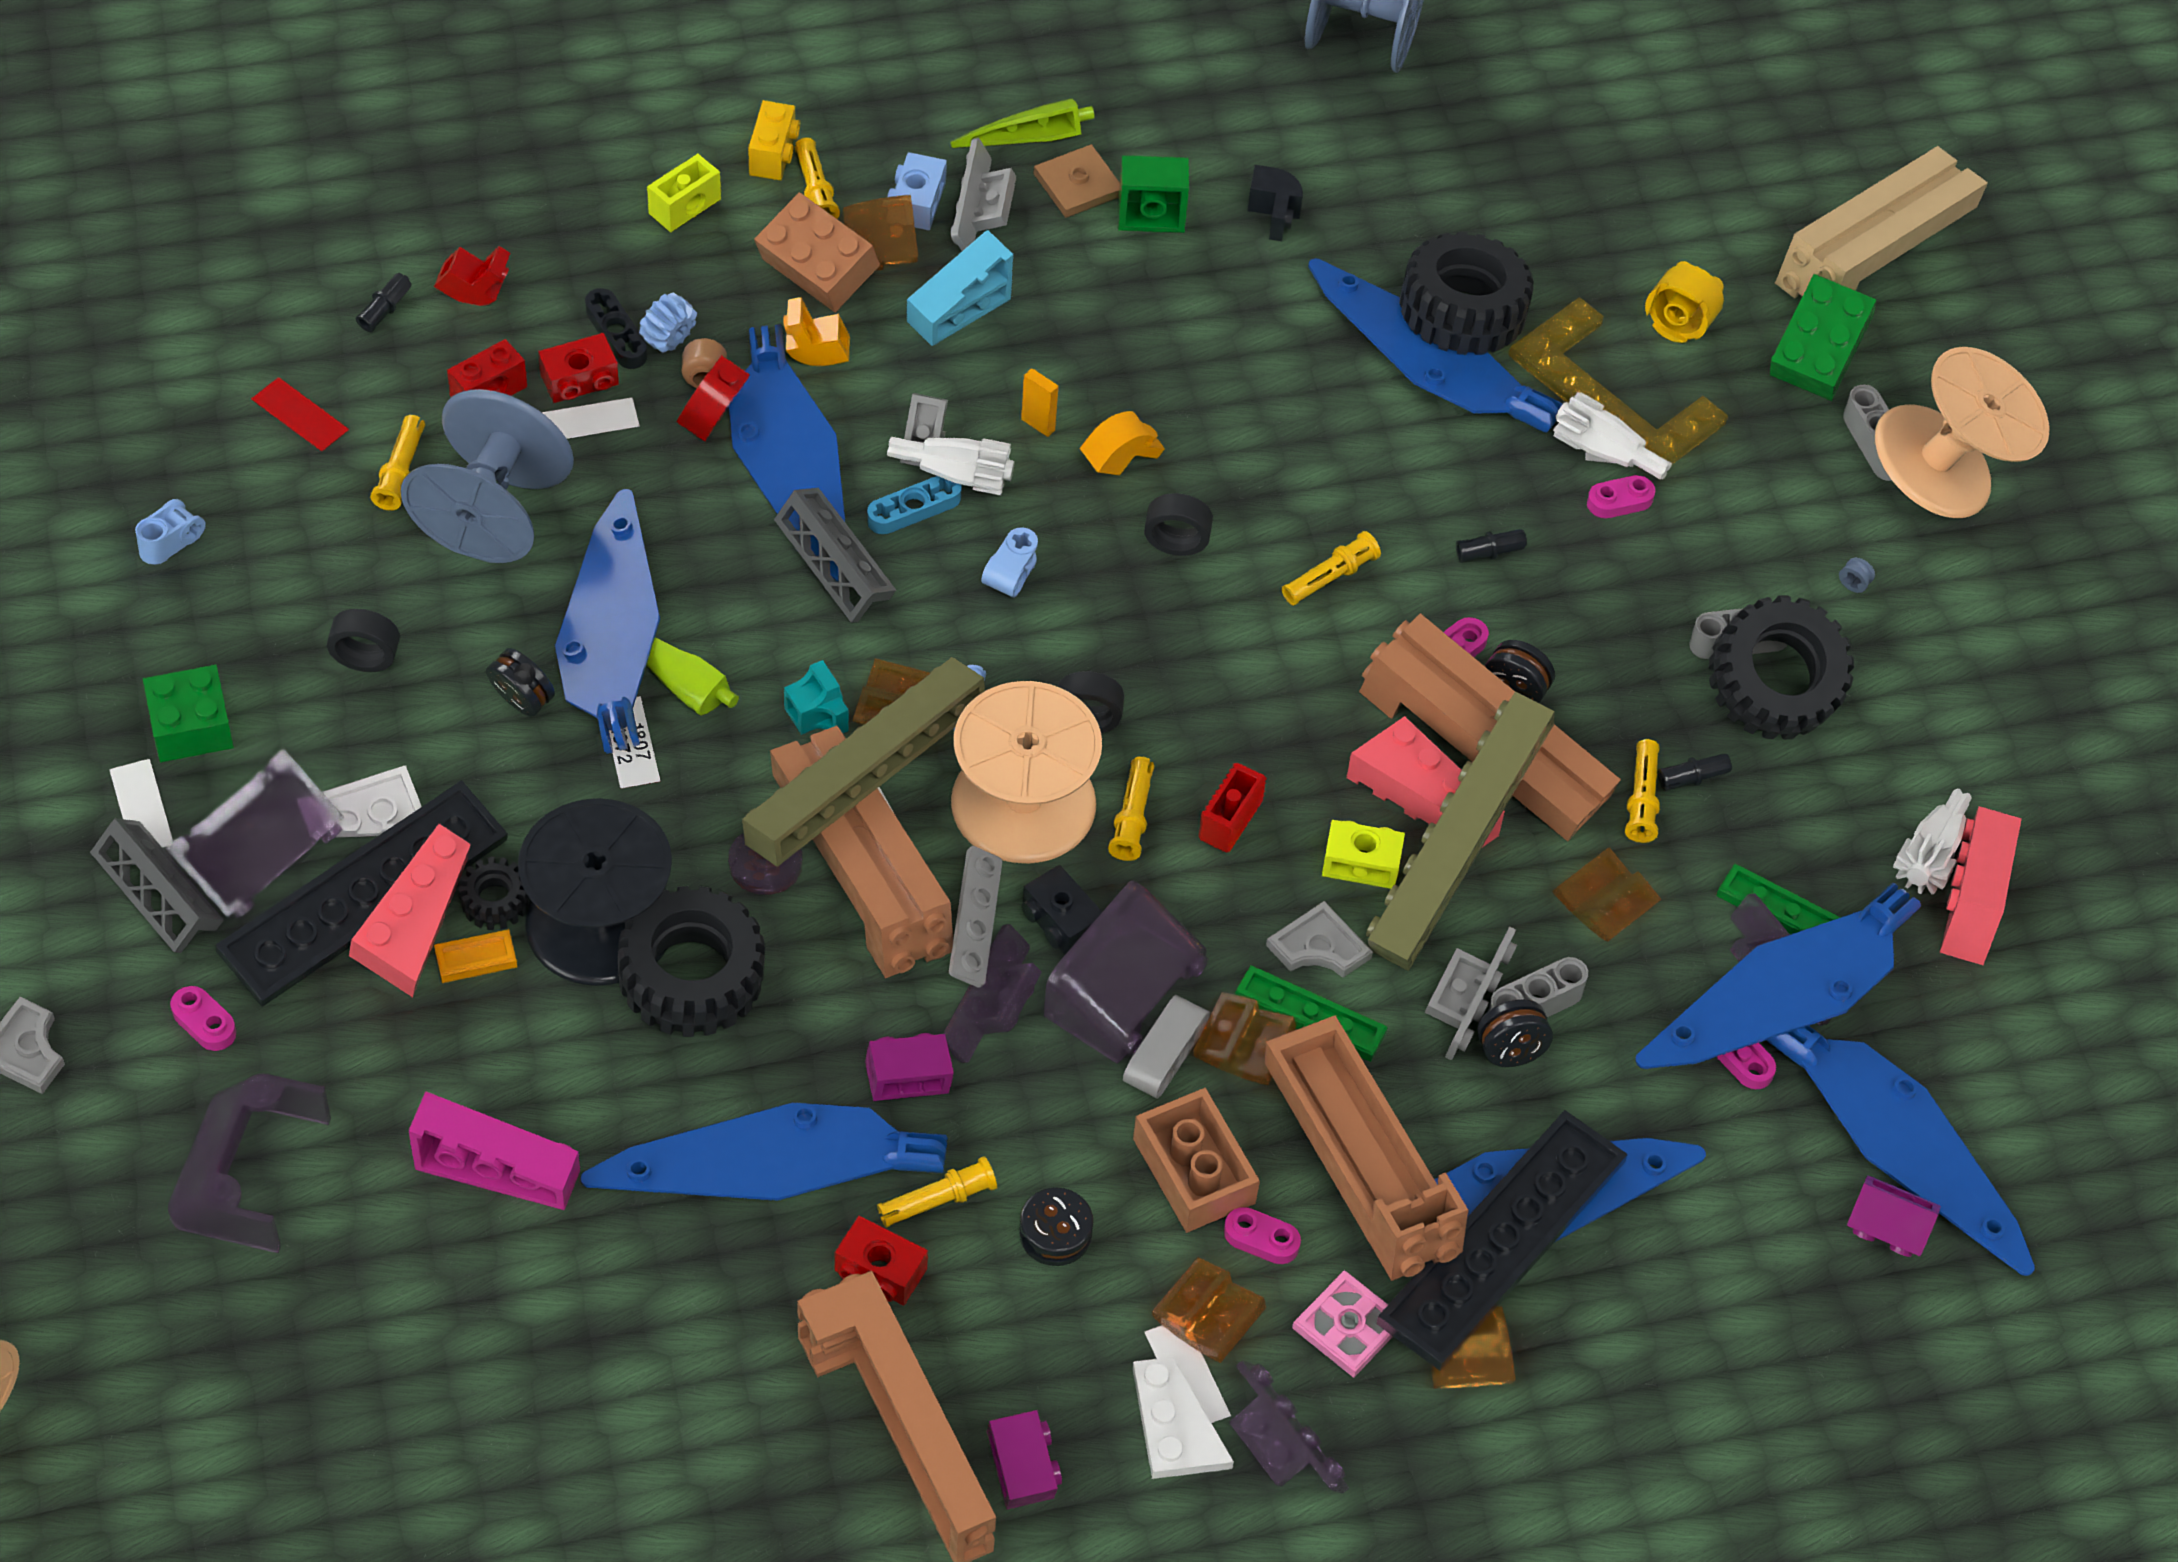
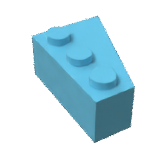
[907,230,1013,346]

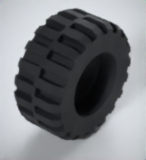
[1400,232,1534,355]
[1708,595,1855,740]
[618,886,765,1037]

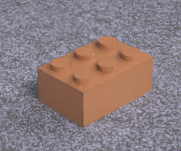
[754,192,880,313]
[1133,1088,1260,1233]

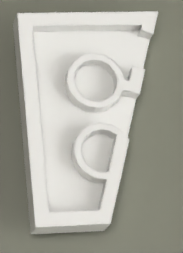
[298,765,422,838]
[1132,1357,1234,1479]

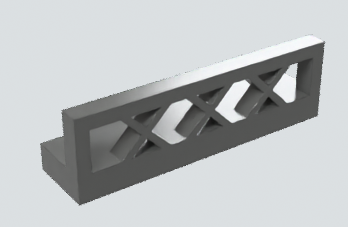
[774,488,896,623]
[90,818,224,953]

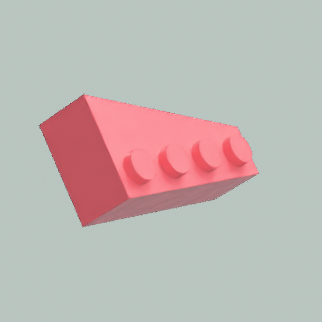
[1940,806,2022,965]

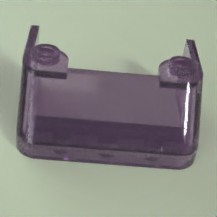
[168,1073,331,1253]

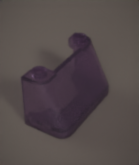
[166,749,344,919]
[1044,880,1208,1064]

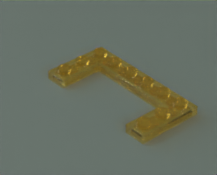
[1508,297,1728,464]

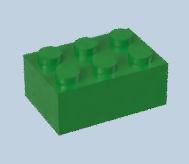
[1770,274,1876,401]

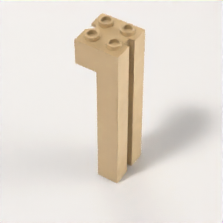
[1775,146,1988,298]

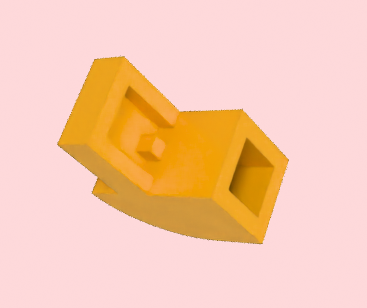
[783,297,850,366]
[1080,411,1165,475]

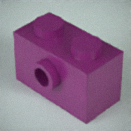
[865,1033,954,1101]
[1847,1175,1941,1257]
[986,1410,1062,1510]

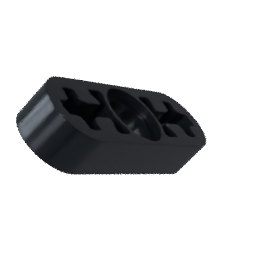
[585,288,647,369]

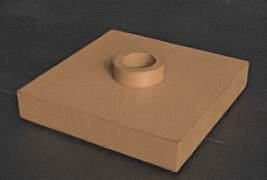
[1034,144,1120,218]

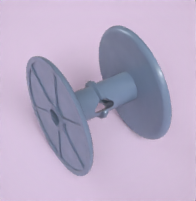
[1305,0,1424,73]
[401,390,574,563]

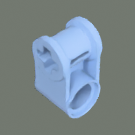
[135,499,206,565]
[981,527,1038,598]

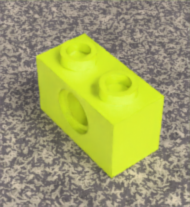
[647,154,721,232]
[1322,820,1405,889]

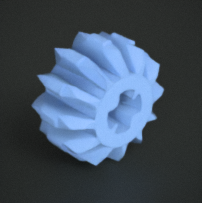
[639,292,697,353]

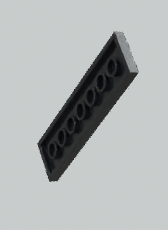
[215,780,508,1007]
[1376,1110,1628,1371]

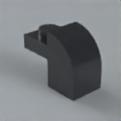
[1248,165,1303,242]

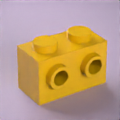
[748,100,800,181]

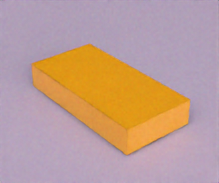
[1021,368,1058,437]
[434,929,517,983]

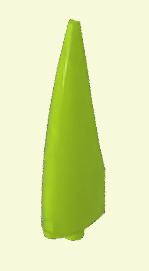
[950,98,1094,148]
[646,637,739,715]

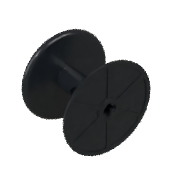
[518,798,672,986]

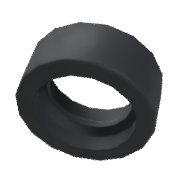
[1144,493,1213,556]
[326,609,400,672]
[1057,671,1125,734]

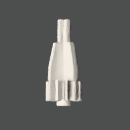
[1553,392,1672,480]
[887,437,1015,495]
[1893,789,1972,894]

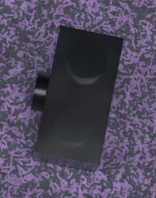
[1022,864,1105,958]

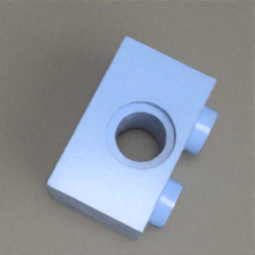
[887,152,947,230]

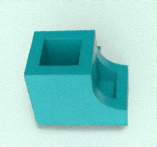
[784,660,849,735]

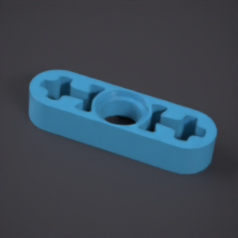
[867,476,961,534]

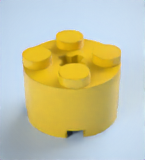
[1645,261,1724,343]

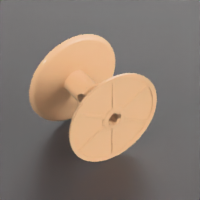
[1875,347,2049,518]
[951,681,1102,864]

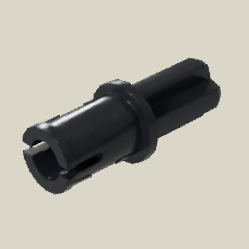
[355,273,412,332]
[1456,529,1527,563]
[1658,754,1732,791]

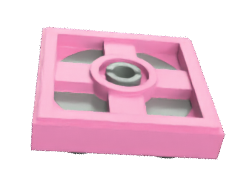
[1292,1270,1393,1378]

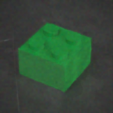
[1118,155,1189,233]
[143,664,234,763]

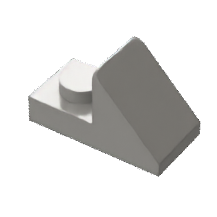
[900,393,948,466]

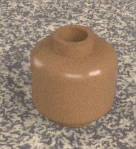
[681,338,727,388]

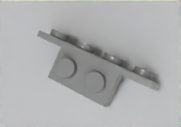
[951,138,1017,251]
[949,846,1002,988]
[1425,926,1517,1060]

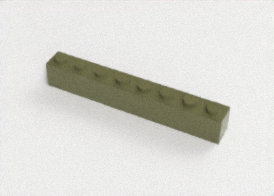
[742,657,985,867]
[1366,691,1554,971]

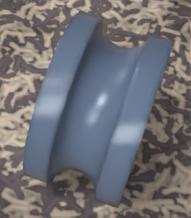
[1839,557,1875,593]

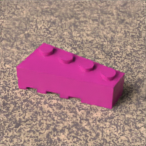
[409,1091,580,1210]

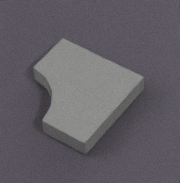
[1266,901,1373,978]
[0,997,65,1094]

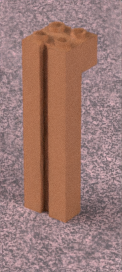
[1359,613,1621,842]
[770,726,953,978]
[1265,1015,1468,1281]
[797,1271,996,1562]

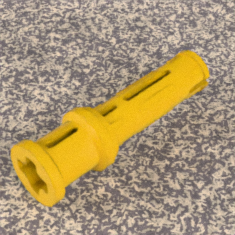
[795,137,840,219]
[370,415,426,511]
[1282,531,1381,606]
[1625,739,1660,843]
[1108,757,1155,861]
[877,1156,997,1228]

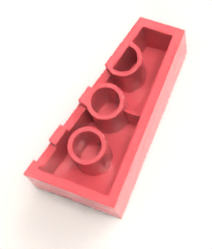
[1347,716,1505,848]
[349,824,471,997]

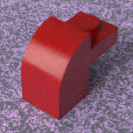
[434,246,511,306]
[676,355,750,441]

